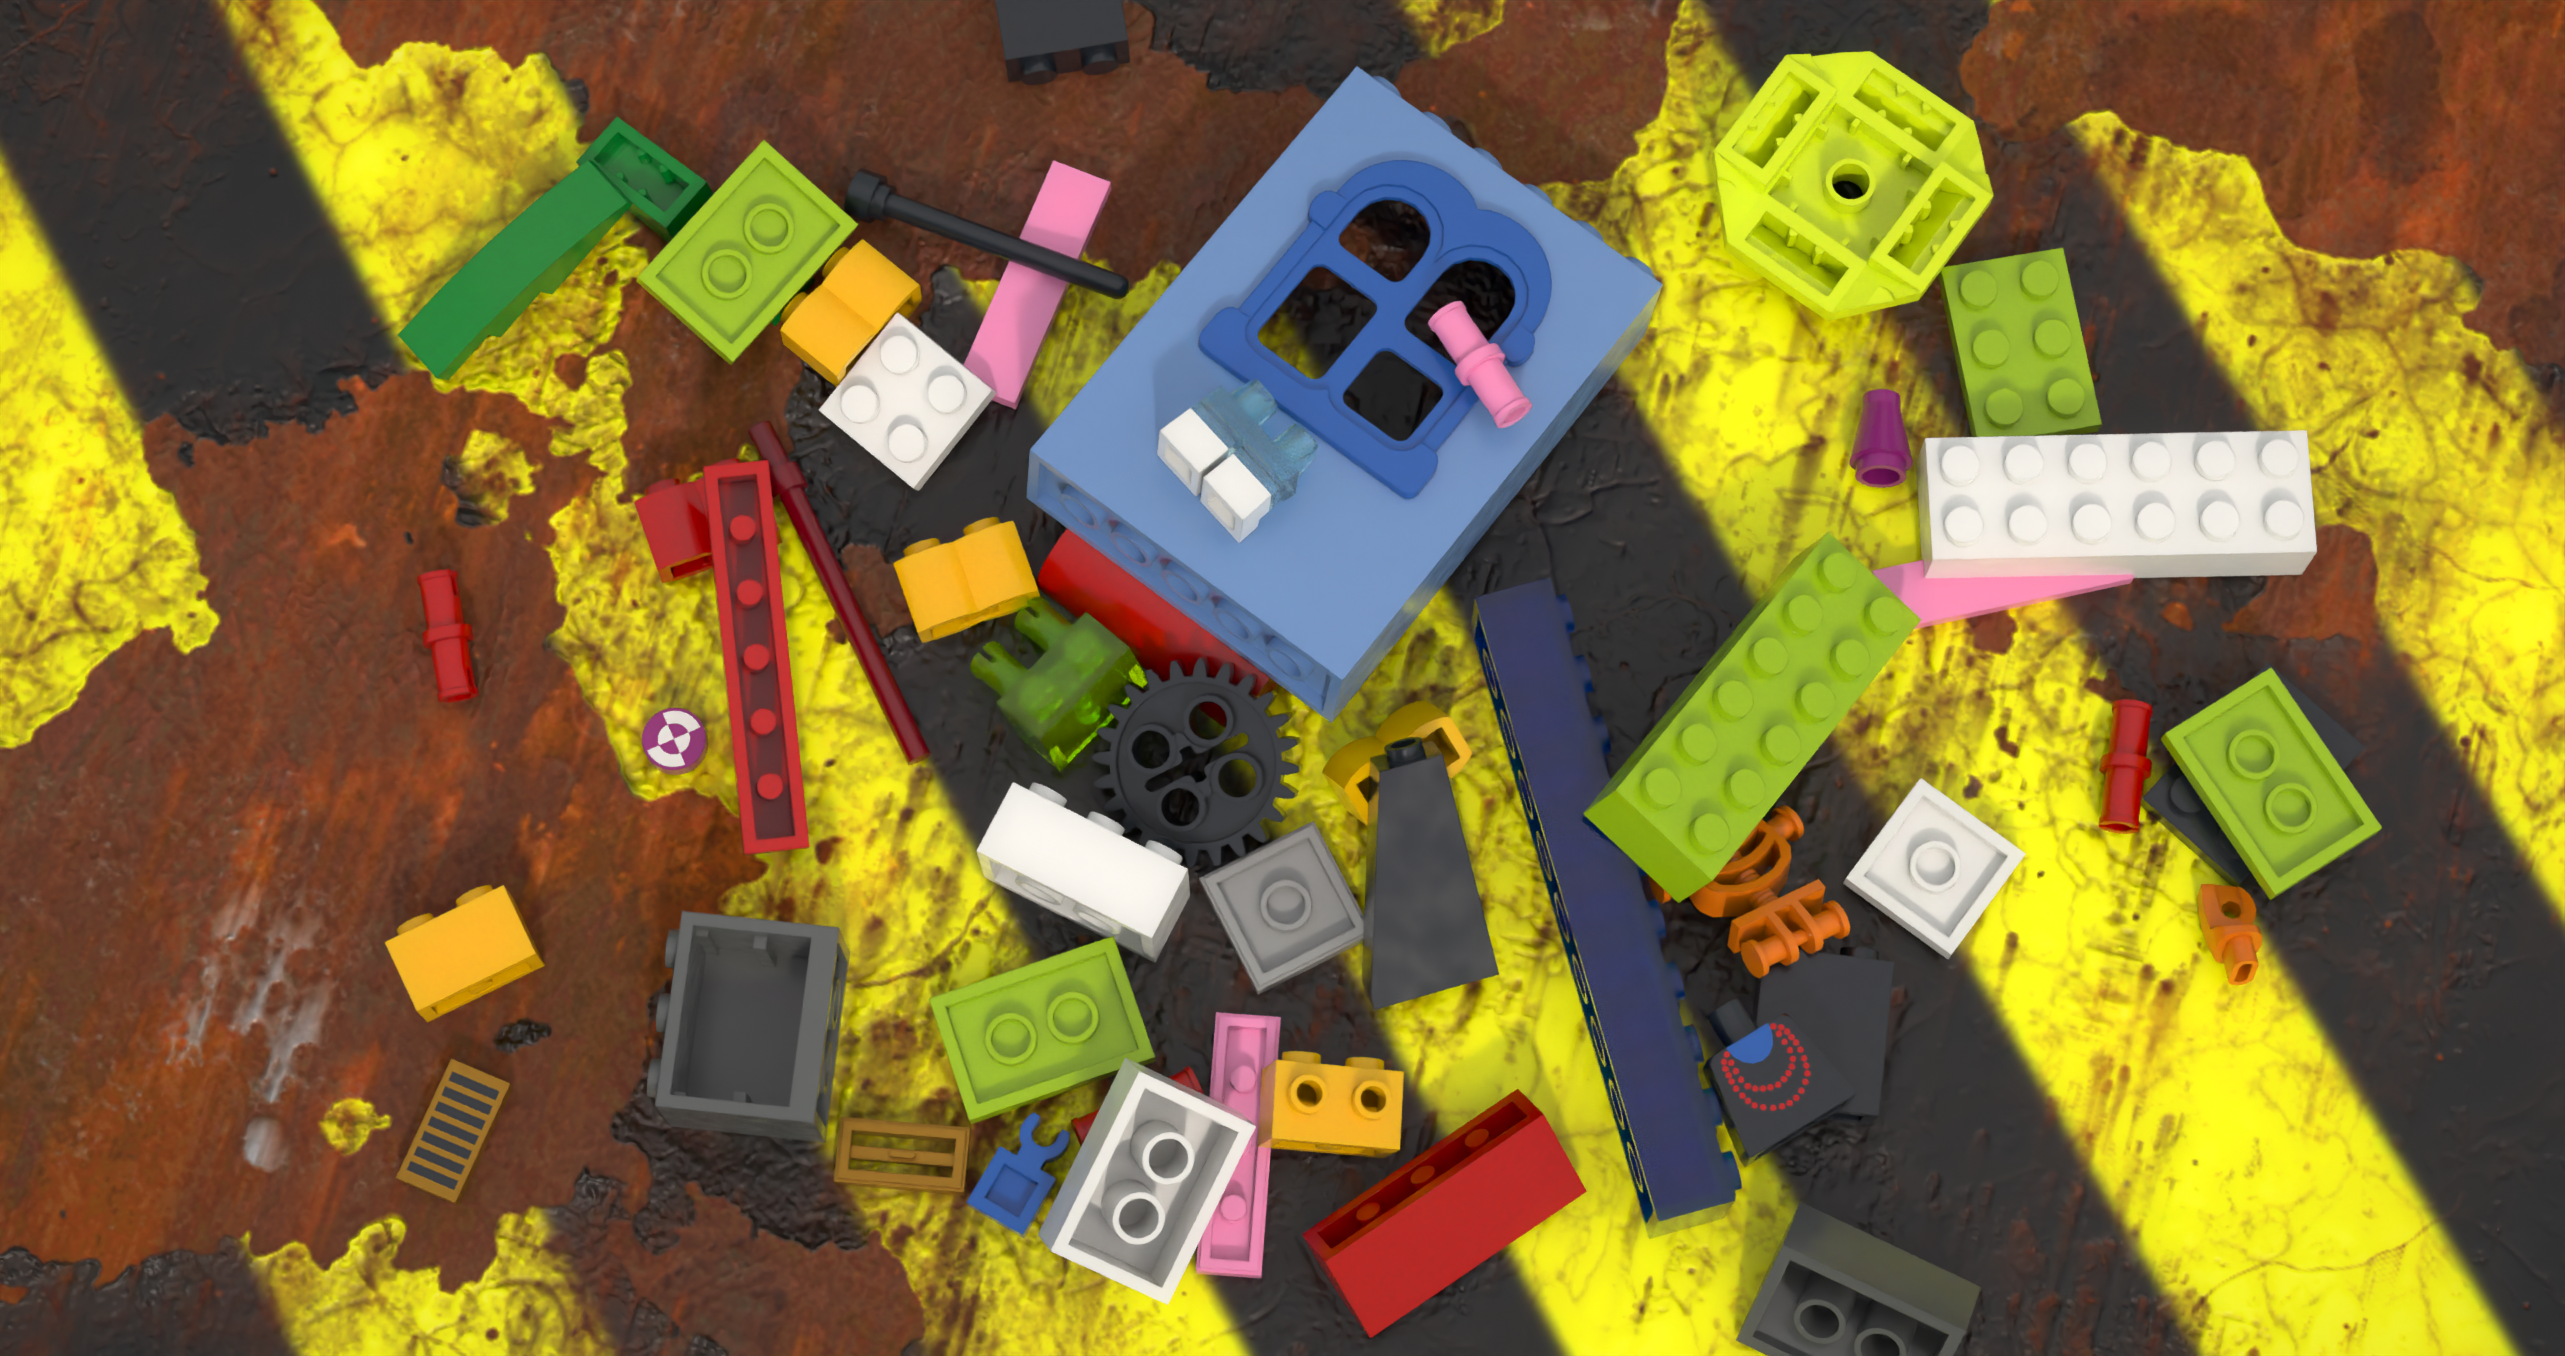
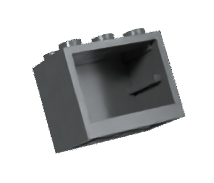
[647,911,850,1143]

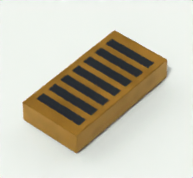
[396,1059,514,1206]

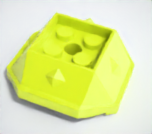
[1712,51,1994,321]

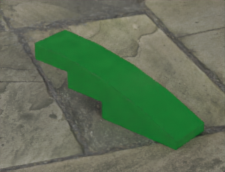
[576,117,816,326]
[398,160,633,380]

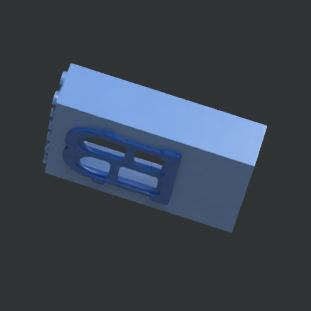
[1026,66,1663,723]

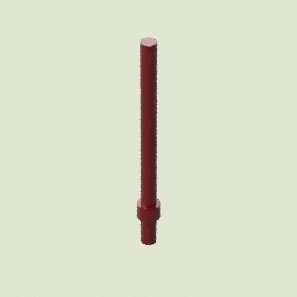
[748,421,931,765]

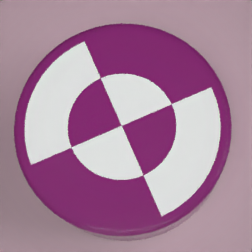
[642,708,708,775]

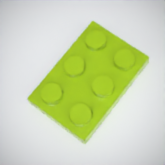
[636,140,858,365]
[1937,248,2102,437]
[2161,667,2382,900]
[929,936,1156,1124]

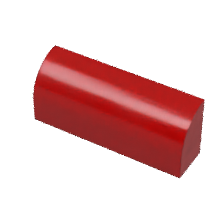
[1036,528,1278,736]
[1302,1089,1587,1338]

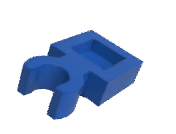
[966,1113,1070,1238]

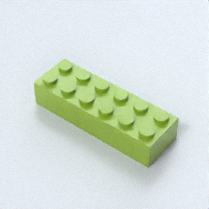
[1583,532,1921,903]

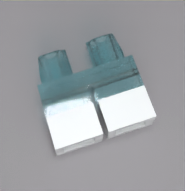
[1157,379,1318,543]

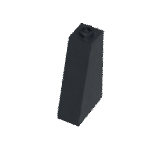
[1362,737,1499,1010]

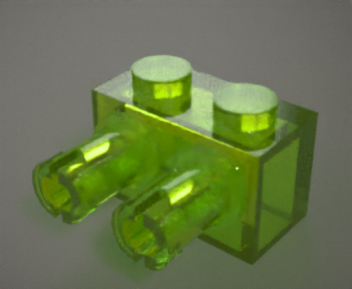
[970,596,1148,772]

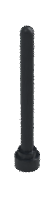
[844,168,1130,299]

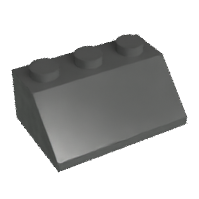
[1736,1202,1981,1356]

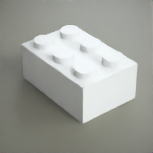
[977,782,1190,962]
[1038,1058,1256,1305]

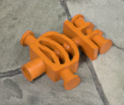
[1648,805,1850,978]

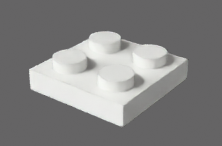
[819,312,997,491]
[1843,778,2026,959]

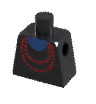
[1703,997,1857,1168]

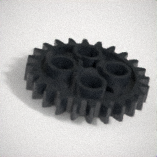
[1092,657,1303,867]

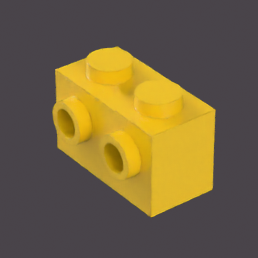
[1257,1051,1404,1158]

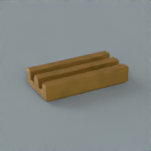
[834,1117,972,1195]

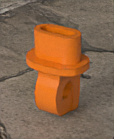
[2197,884,2263,985]

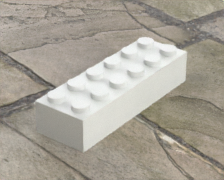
[1916,430,2317,578]

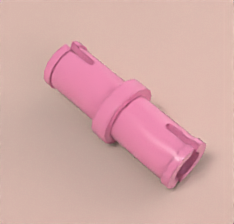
[1428,301,1532,428]

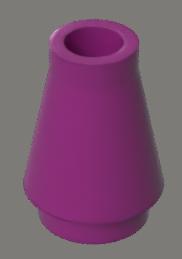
[1849,389,1913,488]

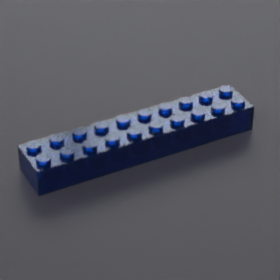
[1470,577,1742,1239]

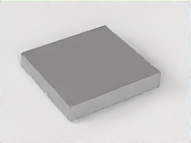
[1199,821,1364,995]

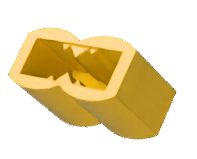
[780,239,922,387]
[893,517,1042,643]
[1322,700,1472,826]

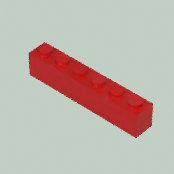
[703,460,810,856]

